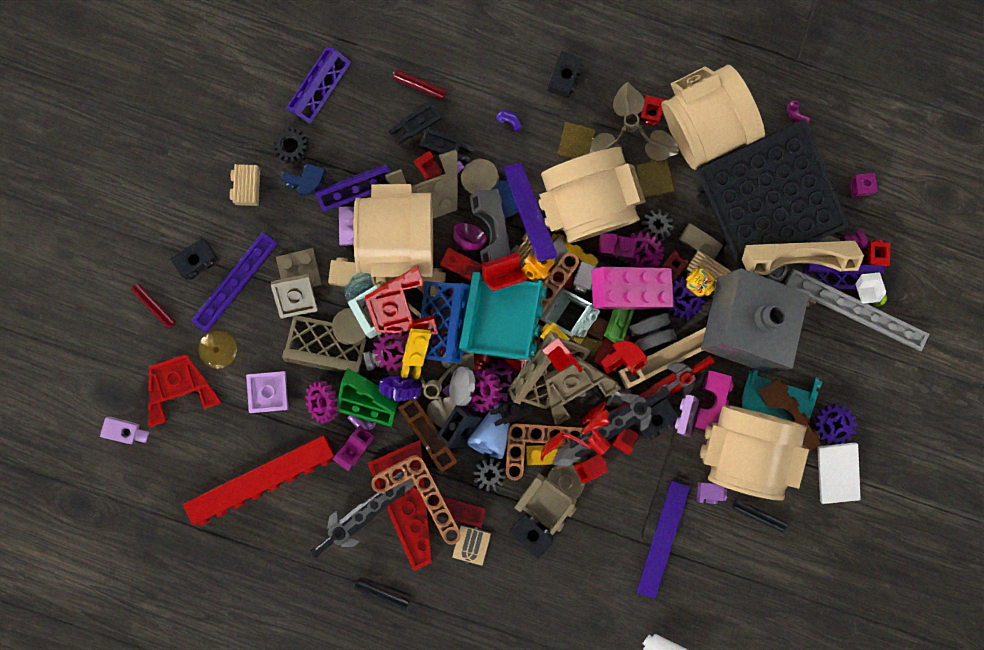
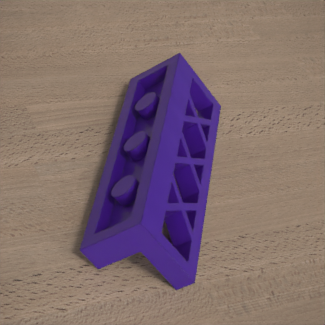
[285,47,351,124]
[803,263,884,290]

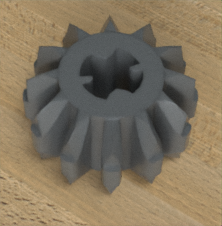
[641,209,674,241]
[473,458,506,492]

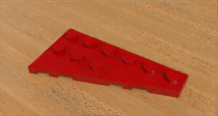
[367,440,432,571]

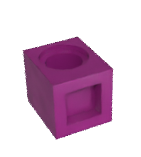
[850,173,878,198]

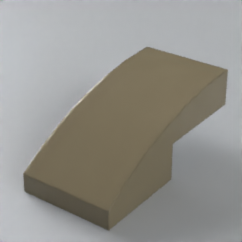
[679,223,723,260]

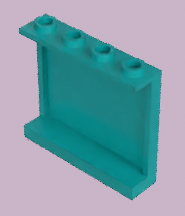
[459,272,547,361]

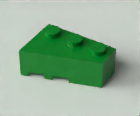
[336,368,399,427]

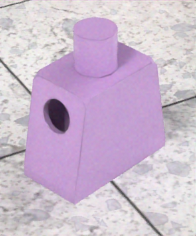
[100,417,149,444]

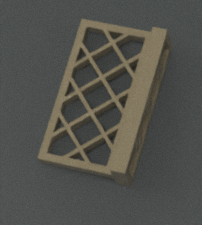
[282,316,367,374]
[507,331,590,409]

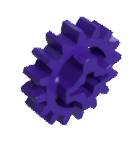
[666,277,705,319]
[379,375,422,402]
[813,404,858,445]

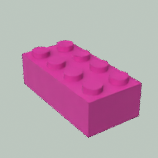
[591,267,673,309]

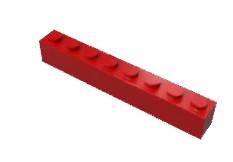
[183,435,335,526]

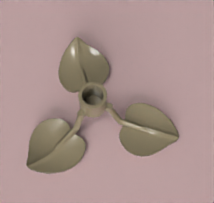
[589,82,679,161]
[387,352,474,428]

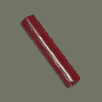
[393,69,446,100]
[131,283,176,329]

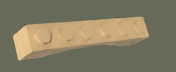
[742,241,864,275]
[328,258,446,297]
[618,327,706,389]

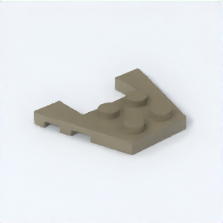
[385,150,457,219]
[544,356,621,426]

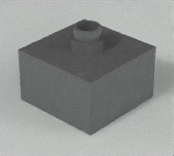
[701,268,809,374]

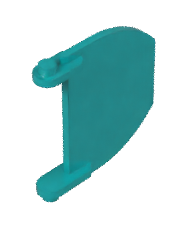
[742,369,822,422]

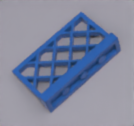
[420,281,470,363]

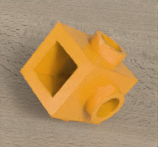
[521,254,556,282]

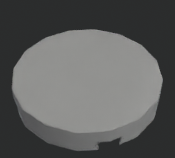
[449,366,475,406]

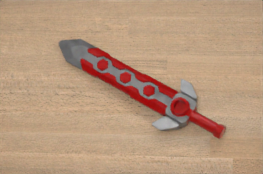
[608,356,714,417]

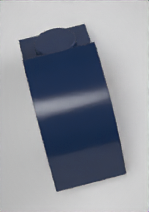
[281,163,327,196]

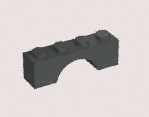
[470,189,512,263]

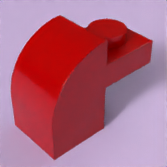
[601,341,648,375]

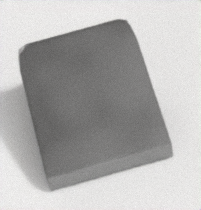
[606,385,631,408]

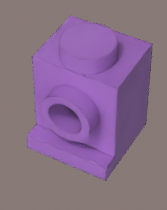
[696,482,727,504]

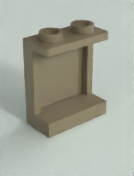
[514,473,577,535]

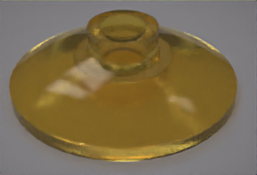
[199,331,237,369]

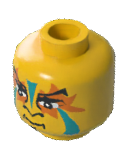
[686,268,715,297]

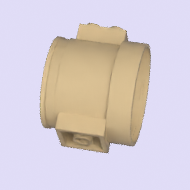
[661,65,765,170]
[539,147,646,244]
[353,184,433,288]
[700,405,809,500]

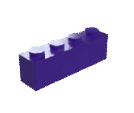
[315,164,390,212]

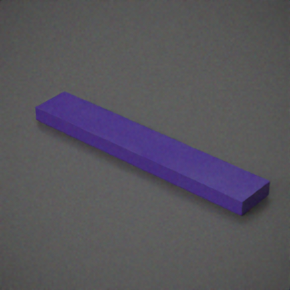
[503,163,557,262]
[191,232,278,333]
[636,481,690,599]

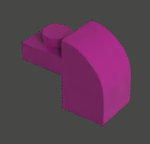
[597,234,637,259]
[333,426,375,471]

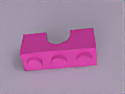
[693,370,734,430]

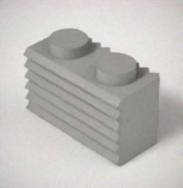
[572,262,598,295]

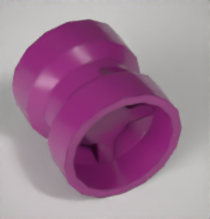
[841,229,868,249]

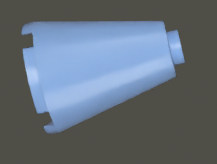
[467,403,510,459]

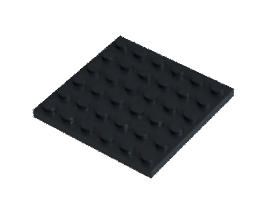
[695,119,849,270]

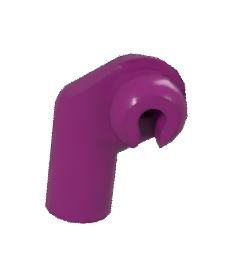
[787,100,810,125]

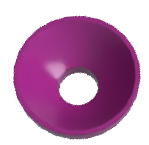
[452,223,487,252]

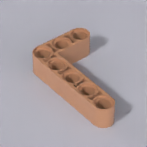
[535,253,579,346]
[506,424,583,480]
[372,455,461,545]

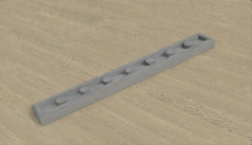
[784,268,930,351]

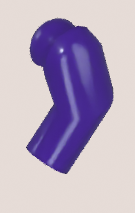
[496,110,523,132]

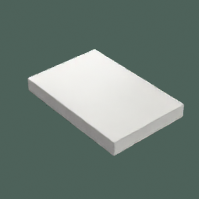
[817,443,861,504]

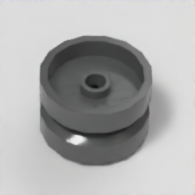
[628,313,677,351]

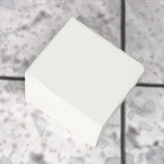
[856,272,886,304]

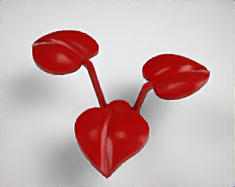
[540,400,611,462]

